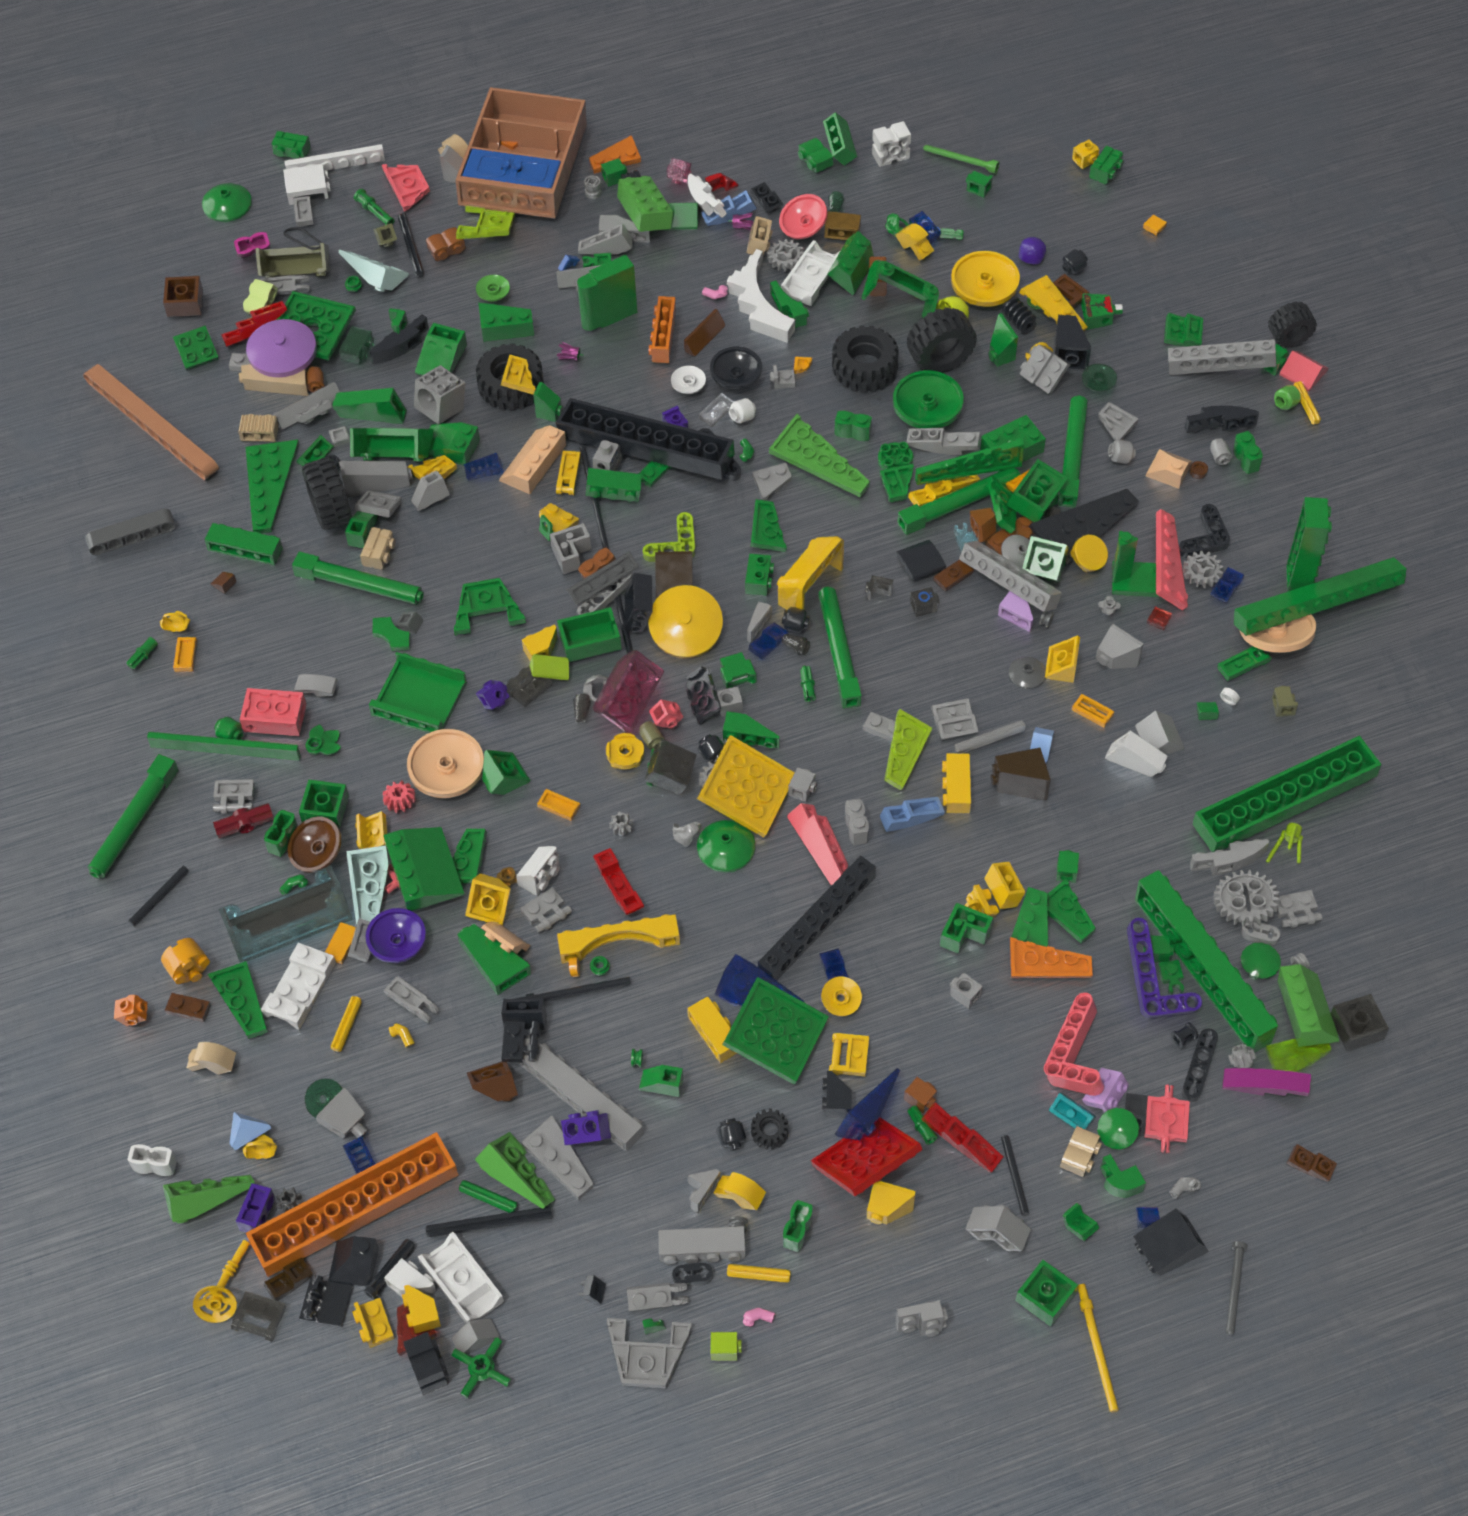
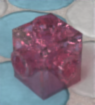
[666,158,692,185]

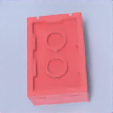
[240,688,307,736]

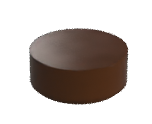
[1189,461,1208,479]

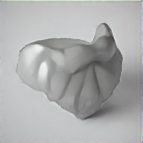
[583,674,614,703]
[672,822,701,847]

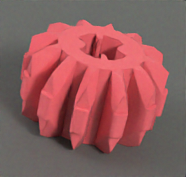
[383,780,416,814]

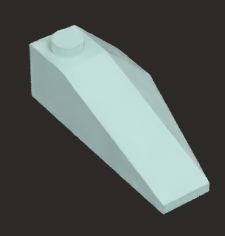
[338,249,409,292]

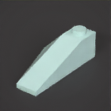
[346,846,389,924]

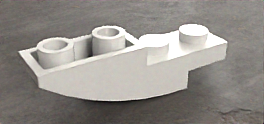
[688,173,727,218]

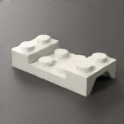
[781,240,840,306]
[261,943,336,1030]
[418,1232,504,1323]

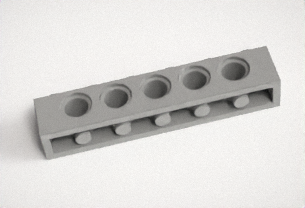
[1168,339,1276,375]
[959,541,1062,612]

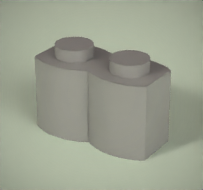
[845,799,869,846]

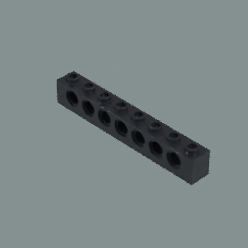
[758,855,876,985]

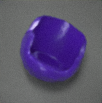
[1018,237,1046,264]

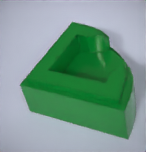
[642,1318,666,1335]

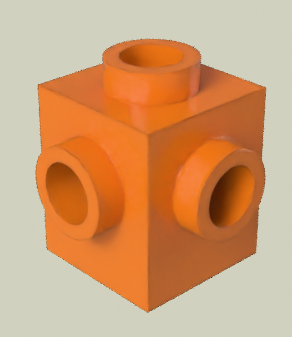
[114,995,148,1026]

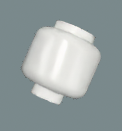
[729,398,756,424]

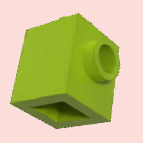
[710,1332,742,1361]

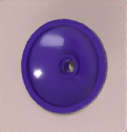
[366,908,426,963]

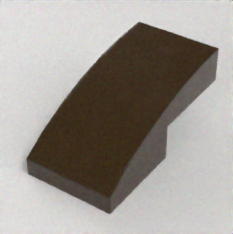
[264,1258,313,1302]

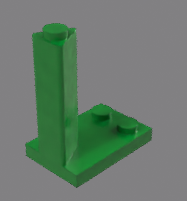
[1112,531,1162,598]

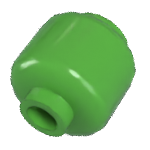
[1274,385,1301,410]

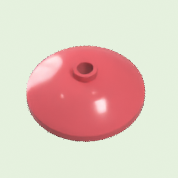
[779,194,828,239]

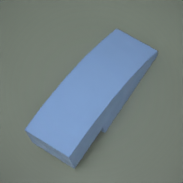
[701,190,757,226]
[880,797,945,832]

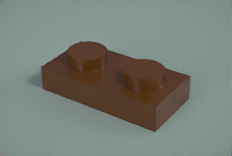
[165,993,211,1022]

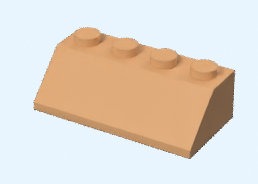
[499,425,566,494]

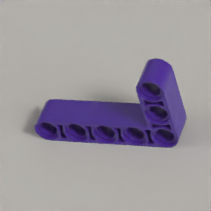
[1127,917,1202,1019]

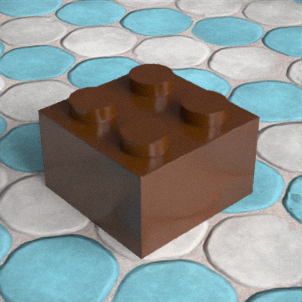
[163,276,203,317]

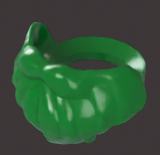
[885,213,909,238]

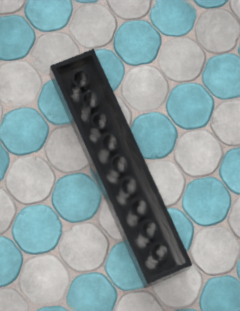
[556,398,735,480]

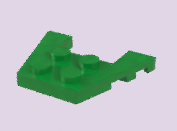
[454,578,526,635]

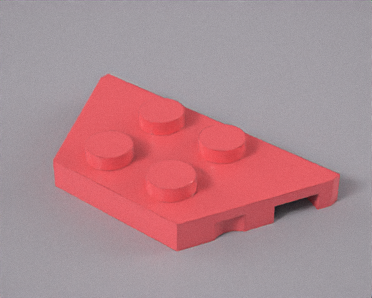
[382,164,430,212]

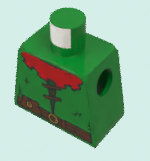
[1081,293,1123,330]

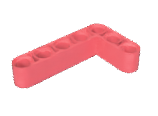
[1044,992,1104,1096]

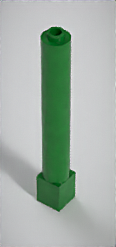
[1058,395,1088,508]
[897,468,1020,536]
[292,551,424,605]
[818,587,861,709]
[87,754,179,878]

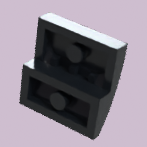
[896,540,946,580]

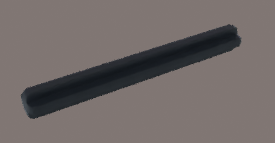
[398,213,424,277]

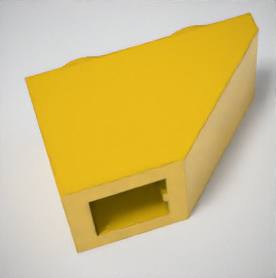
[522,624,558,661]
[402,1285,441,1333]

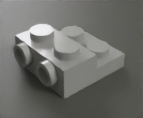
[1020,344,1070,394]
[895,1300,948,1337]

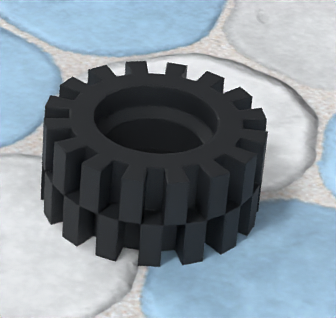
[751,1108,789,1150]

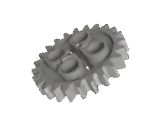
[1214,870,1279,927]

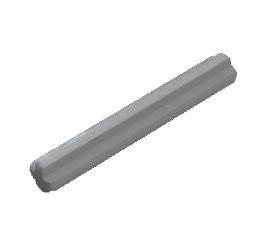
[954,720,1026,754]

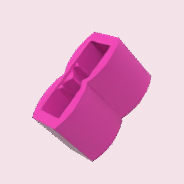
[234,232,270,258]

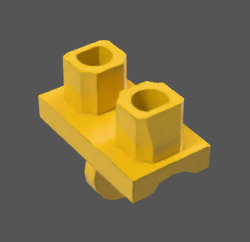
[964,884,999,918]

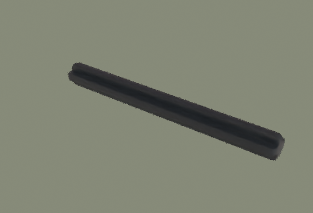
[426,1206,552,1237]

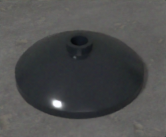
[710,346,762,389]

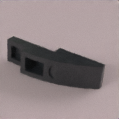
[369,314,429,364]
[1185,405,1259,433]

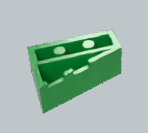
[478,302,534,342]

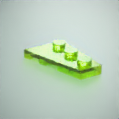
[1265,1038,1332,1073]

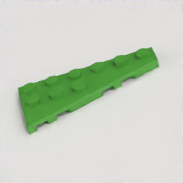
[769,414,870,497]

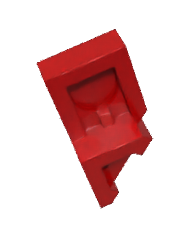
[705,173,739,192]

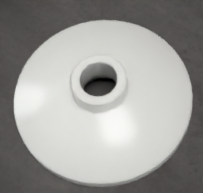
[671,366,706,394]

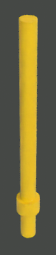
[1077,1284,1119,1413]

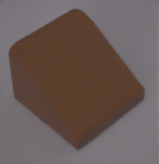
[210,572,237,594]

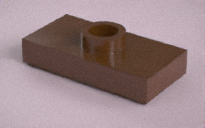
[933,560,974,592]

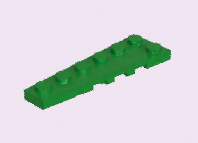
[915,439,1024,485]

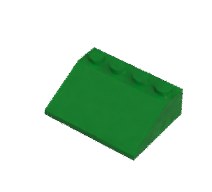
[383,827,465,911]

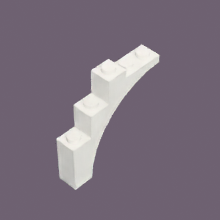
[727,249,795,343]

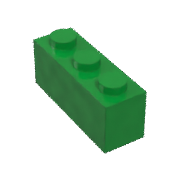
[823,112,857,166]
[585,468,642,502]

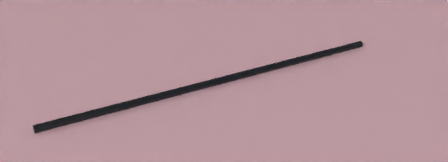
[579,445,646,709]

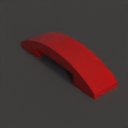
[593,848,644,915]

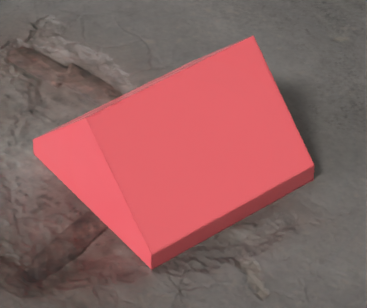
[1279,350,1328,391]

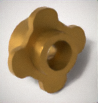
[496,867,517,887]

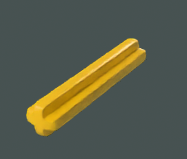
[1294,381,1321,425]
[331,996,362,1052]
[727,1264,791,1283]

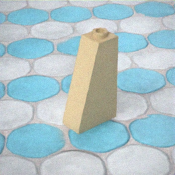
[239,364,308,396]

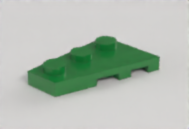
[987,476,1017,533]
[750,499,787,552]

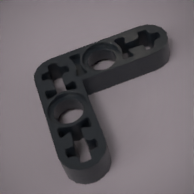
[1179,504,1230,558]

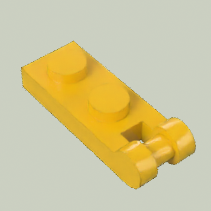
[556,451,581,496]

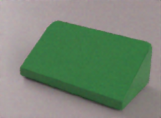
[296,435,334,466]

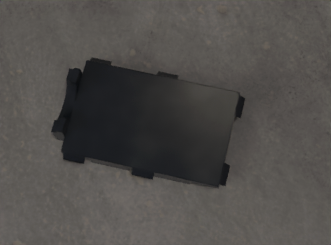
[686,666,721,724]

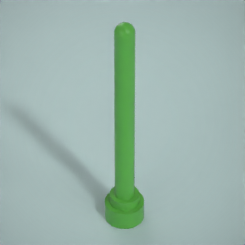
[923,145,1000,174]

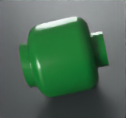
[214,716,243,740]

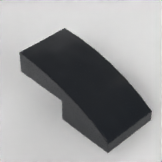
[1125,1093,1147,1137]

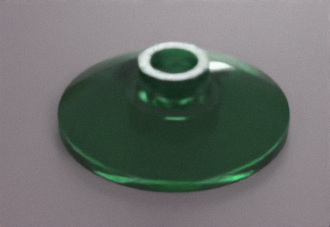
[1082,363,1117,392]
[304,1078,342,1118]

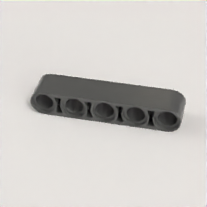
[85,509,176,555]

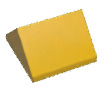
[1045,635,1080,683]

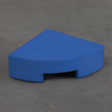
[558,255,580,271]

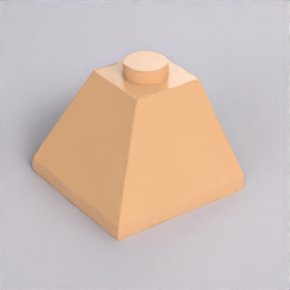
[1146,449,1193,489]

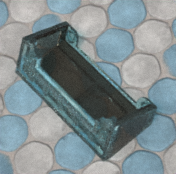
[219,865,353,963]

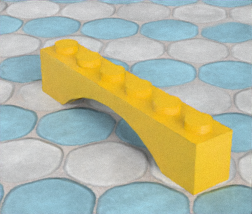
[557,914,680,964]

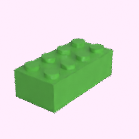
[617,176,673,232]

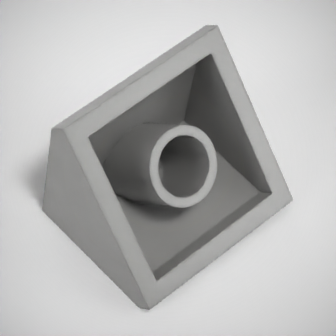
[1135,711,1184,754]

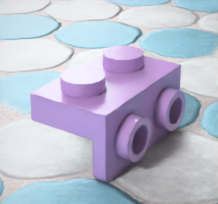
[1082,1068,1129,1113]

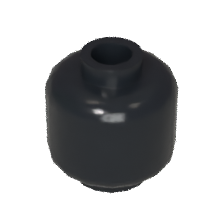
[1062,249,1088,275]
[781,607,810,633]
[698,734,724,762]
[716,1118,746,1151]

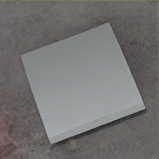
[931,698,979,740]

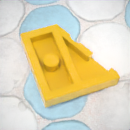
[501,354,535,395]
[539,503,579,532]

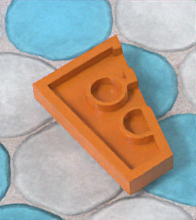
[589,135,641,174]

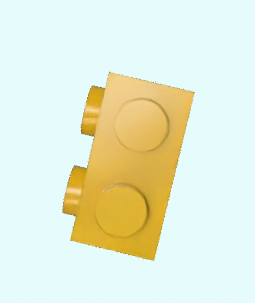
[984,862,1026,909]

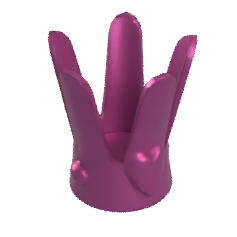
[728,213,754,230]
[557,342,584,361]

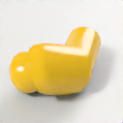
[388,1023,415,1047]

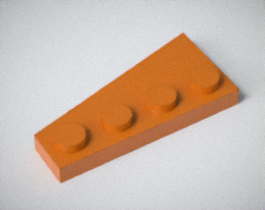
[1010,937,1093,978]

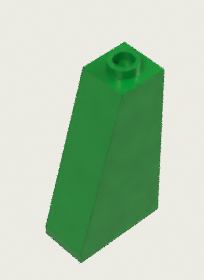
[333,388,407,424]
[457,924,531,996]

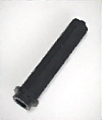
[364,1239,415,1299]

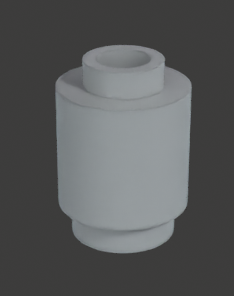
[1210,438,1233,465]

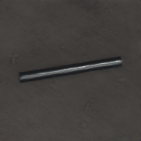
[128,865,189,926]
[1001,1135,1029,1216]

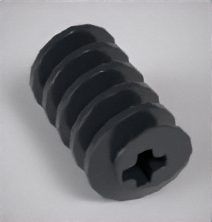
[1002,297,1036,334]

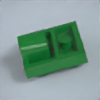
[173,325,219,370]

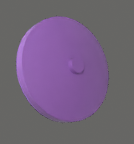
[246,319,317,377]

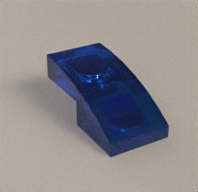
[748,622,788,659]

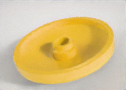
[951,251,1020,307]
[648,585,723,659]

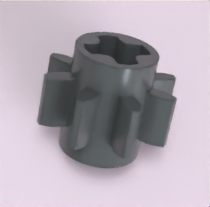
[276,1187,302,1212]

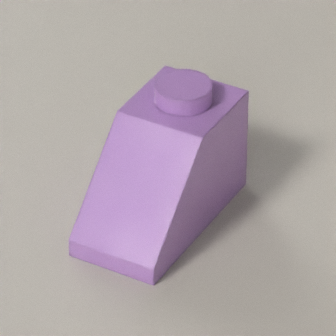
[998,591,1033,632]

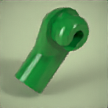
[739,438,755,462]
[279,874,308,896]

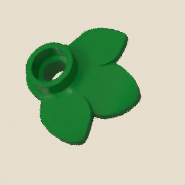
[305,724,341,755]

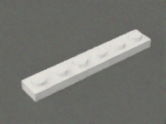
[284,144,385,171]

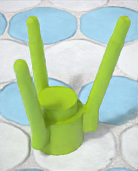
[1266,823,1303,863]

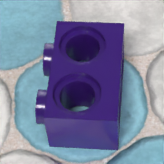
[561,1110,611,1145]
[236,1183,276,1233]

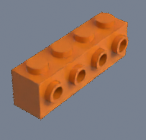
[649,296,676,363]

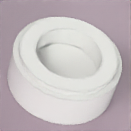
[1220,687,1240,705]

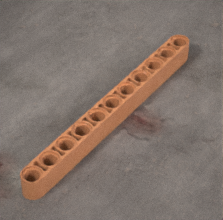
[83,364,219,480]

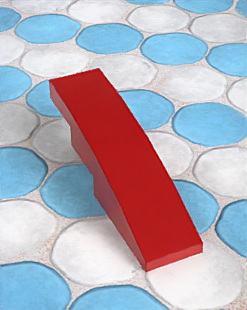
[221,301,287,347]
[921,1103,1004,1173]

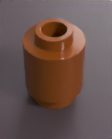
[306,367,325,393]

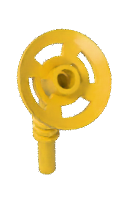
[193,1240,250,1323]

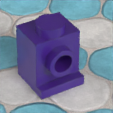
[662,406,688,428]

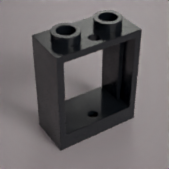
[624,573,652,633]

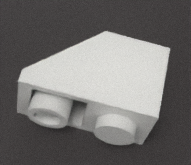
[384,1258,436,1297]

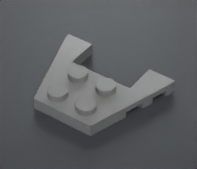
[607,1318,692,1388]

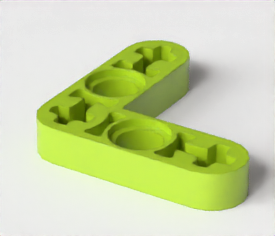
[642,512,695,562]

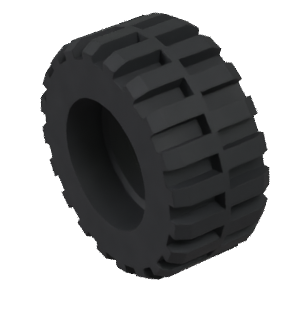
[907,308,977,373]
[832,325,899,392]
[476,343,544,411]
[302,457,352,530]

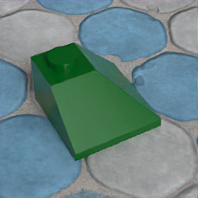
[988,313,1018,367]
[482,750,531,795]

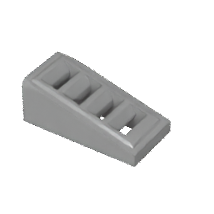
[747,602,772,642]

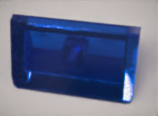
[909,211,941,244]

